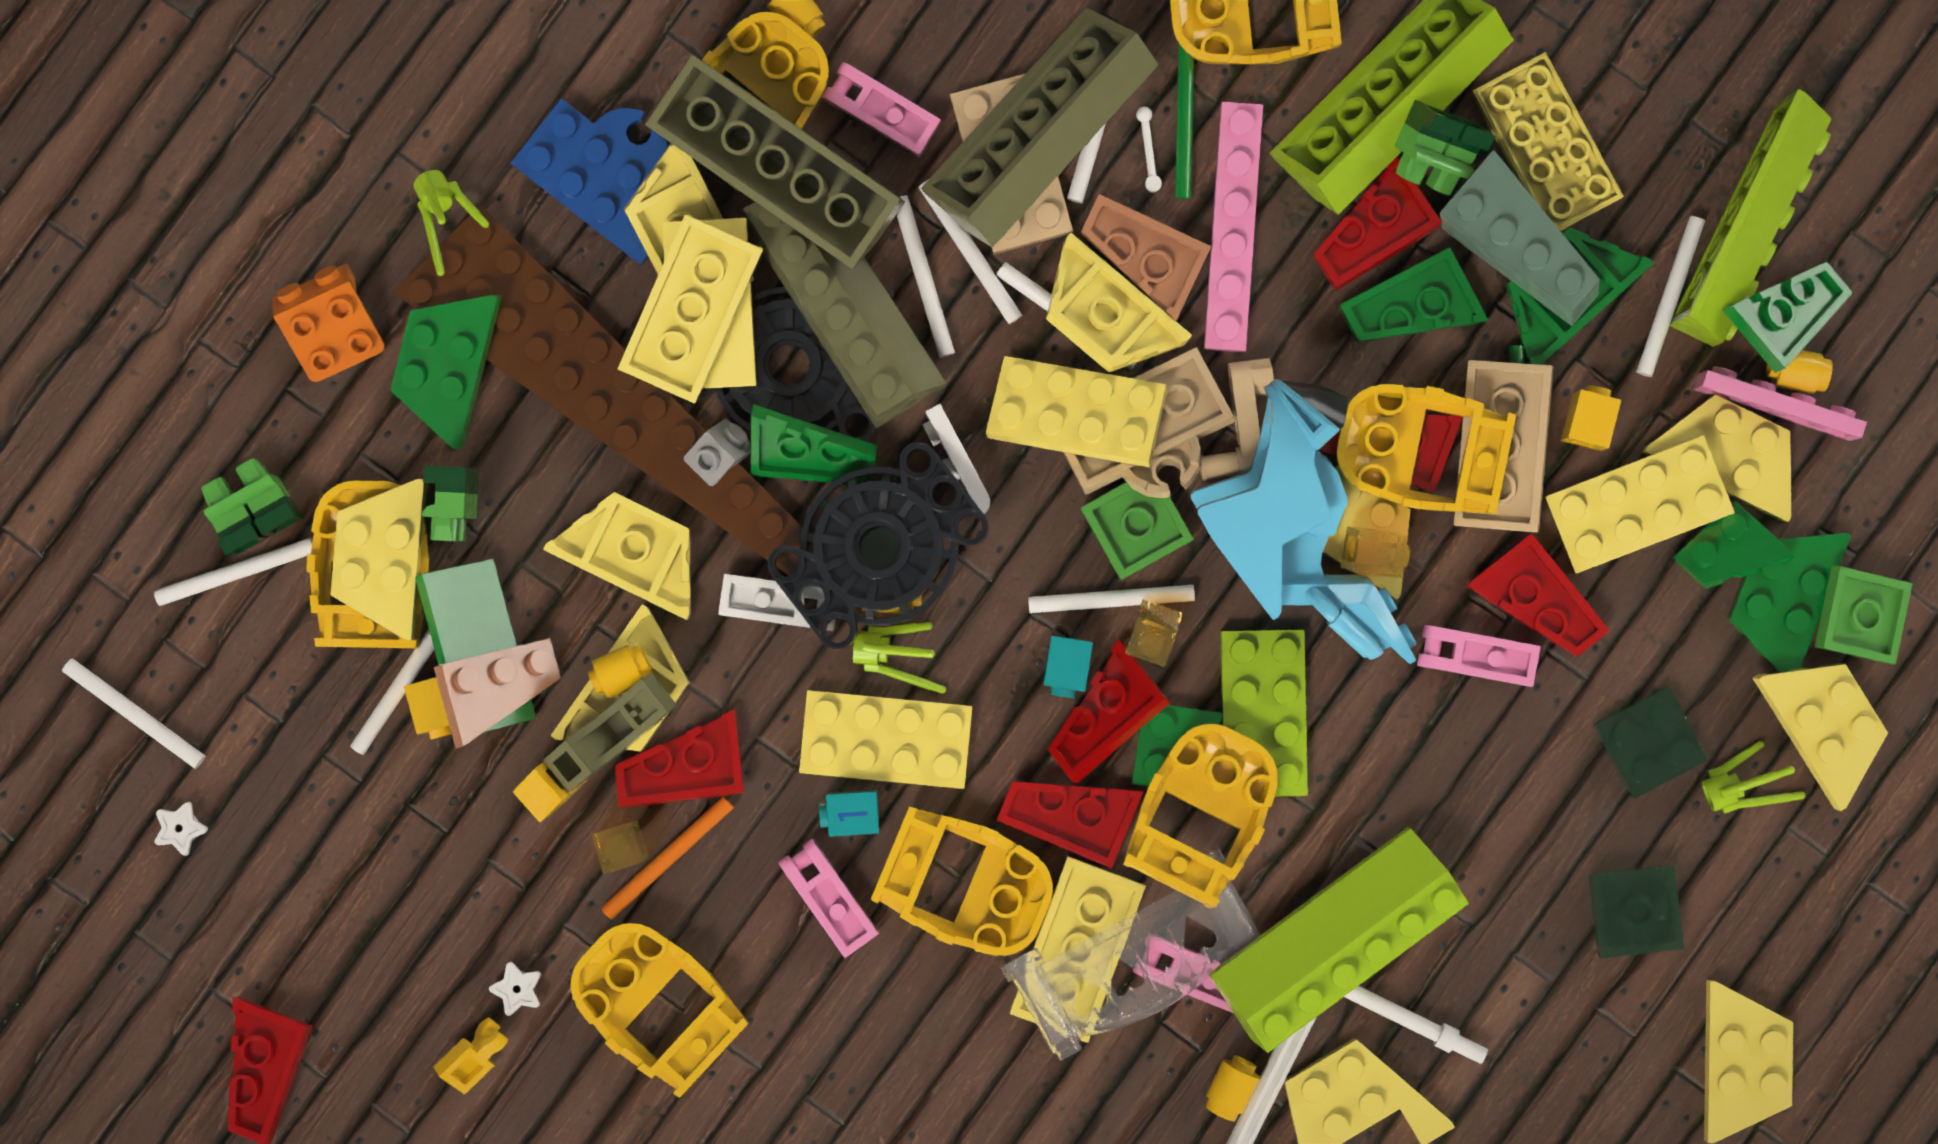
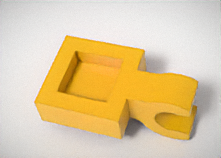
[433,1017,508,1094]

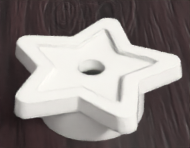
[154,802,208,856]
[489,962,541,1016]

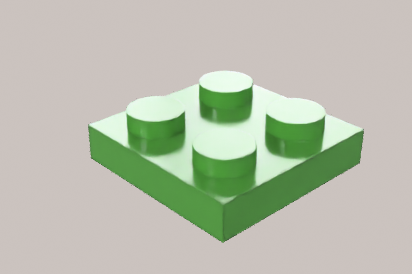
[1080,475,1194,580]
[1815,566,1913,665]

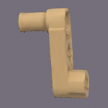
[1200,358,1274,482]

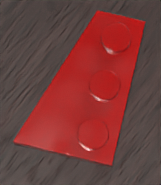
[1313,156,1442,291]
[1318,414,1463,494]
[1464,533,1610,657]
[1048,639,1171,783]
[615,709,745,808]
[996,781,1144,868]
[228,997,313,1144]

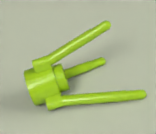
[414,170,489,276]
[853,622,946,694]
[1701,740,1806,814]

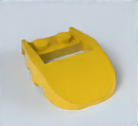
[1170,0,1342,65]
[702,12,829,192]
[1337,384,1516,514]
[306,481,430,649]
[1123,724,1278,909]
[871,807,1053,956]
[571,923,749,1098]

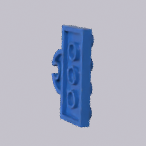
[511,98,669,266]

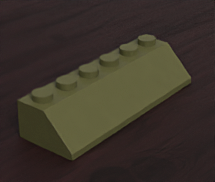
[921,7,1158,248]
[645,55,905,269]
[743,202,947,428]

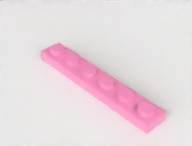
[1203,102,1263,353]

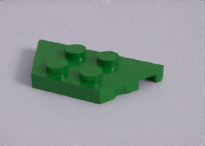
[1506,228,1654,365]
[390,294,502,450]
[1727,533,1851,673]

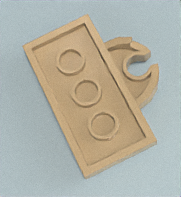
[1063,347,1235,498]

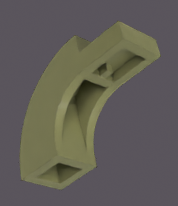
[543,672,677,793]

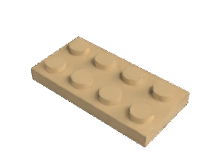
[950,73,1073,255]
[1454,360,1554,533]

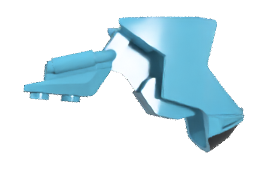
[1190,379,1417,664]

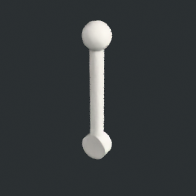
[1136,106,1162,193]

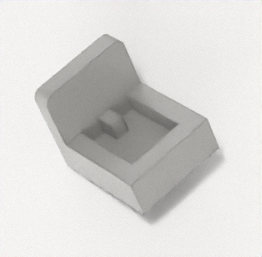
[684,418,751,486]

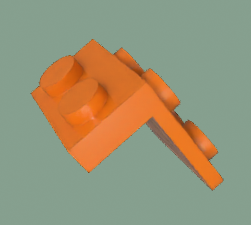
[272,263,384,382]

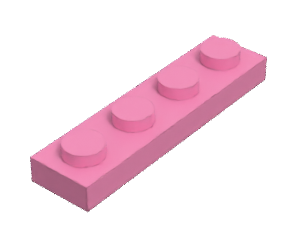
[1693,367,1867,441]

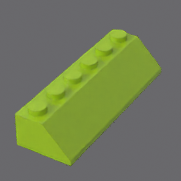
[1270,0,1514,215]
[1670,89,1832,347]
[1208,827,1469,1053]

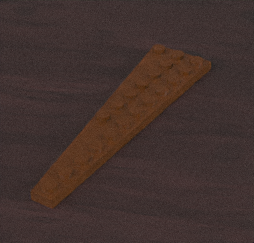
[393,205,813,576]

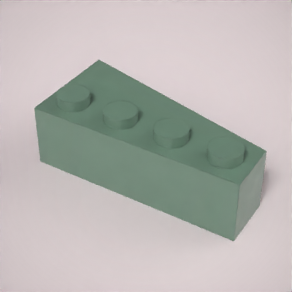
[1440,150,1600,326]

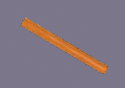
[601,796,734,920]

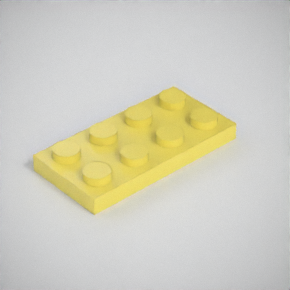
[618,214,764,404]
[986,356,1167,468]
[1545,435,1735,574]
[799,690,972,789]
[1010,856,1146,1043]

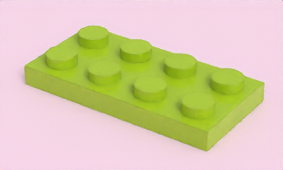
[1220,630,1308,797]

